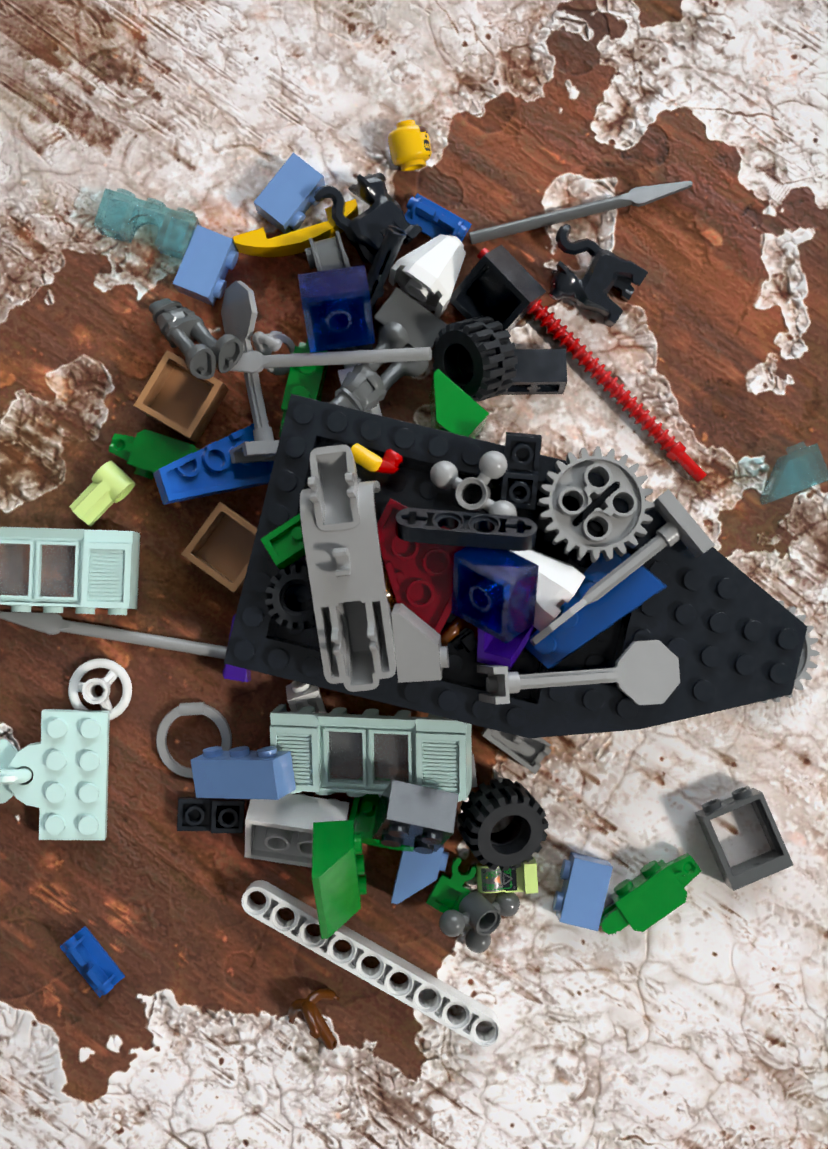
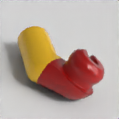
[351,443,403,474]

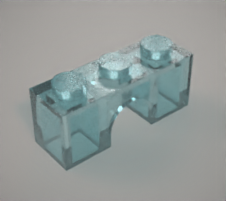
[93,188,201,260]

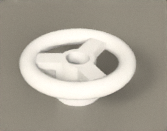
[68,658,132,720]

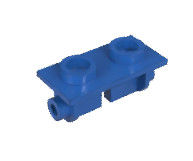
[404,193,472,242]
[60,926,125,998]

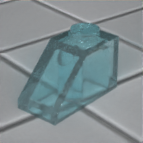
[760,442,828,505]

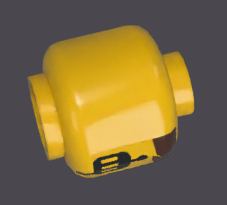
[388,120,432,171]

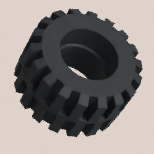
[432,316,518,402]
[458,778,548,871]

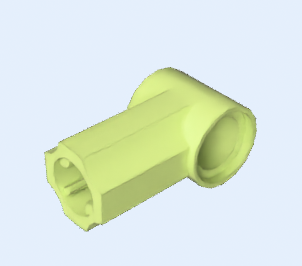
[69,461,135,526]

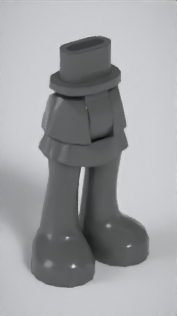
[149,298,244,379]
[330,322,429,412]

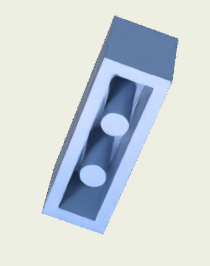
[191,746,296,800]

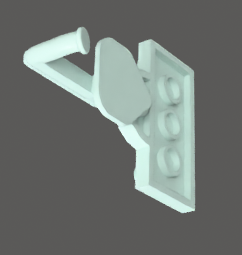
[0,709,110,840]

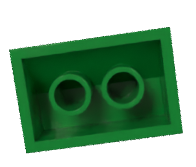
[429,369,489,438]
[312,820,367,939]

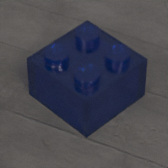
[298,265,375,353]
[452,547,539,643]

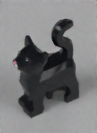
[314,172,423,269]
[549,224,648,327]

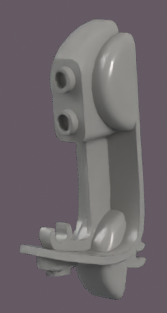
[300,444,397,692]

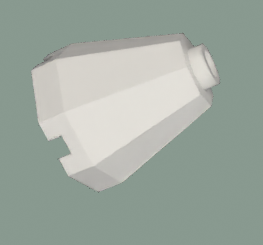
[388,234,466,318]
[495,549,585,632]

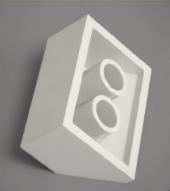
[244,793,350,868]

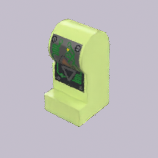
[476,857,538,894]

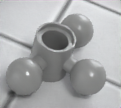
[430,451,517,517]

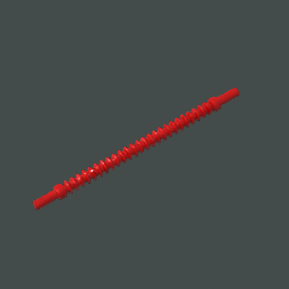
[477,247,707,483]

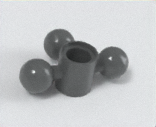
[439,891,520,953]

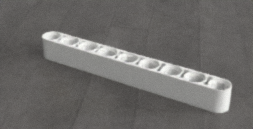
[241,880,500,1047]

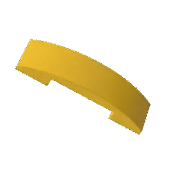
[233,199,359,257]

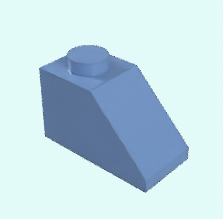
[391,844,449,904]

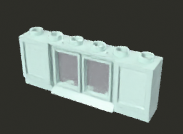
[0,527,140,615]
[270,704,472,802]

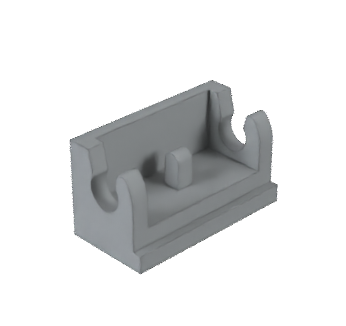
[480,727,551,774]

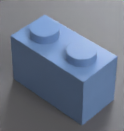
[254,153,325,234]
[173,225,239,306]
[553,852,613,931]

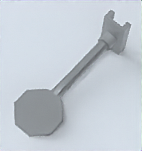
[221,281,279,464]
[530,489,715,646]
[477,640,680,706]

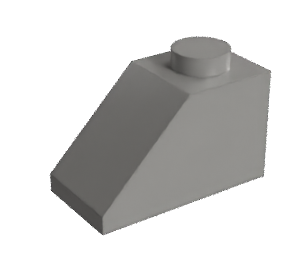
[391,603,449,683]

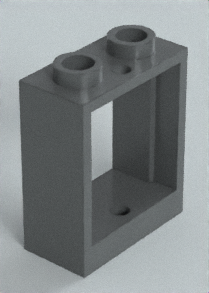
[695,786,794,891]

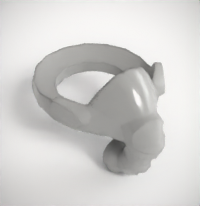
[252,331,295,375]

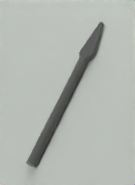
[469,181,693,245]

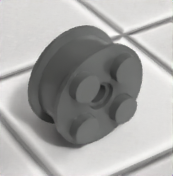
[305,230,357,309]

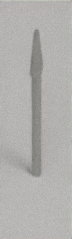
[216,347,432,374]
[0,612,228,659]

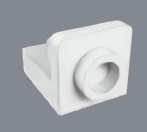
[286,681,327,713]

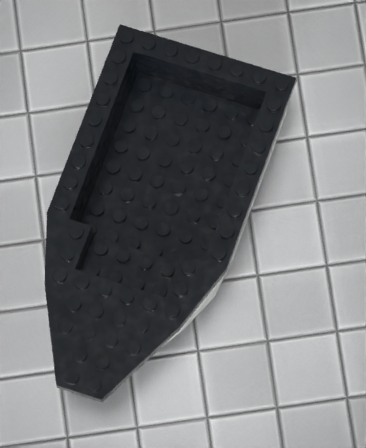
[224,394,808,738]

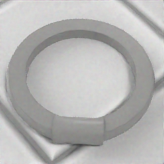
[156,702,232,778]

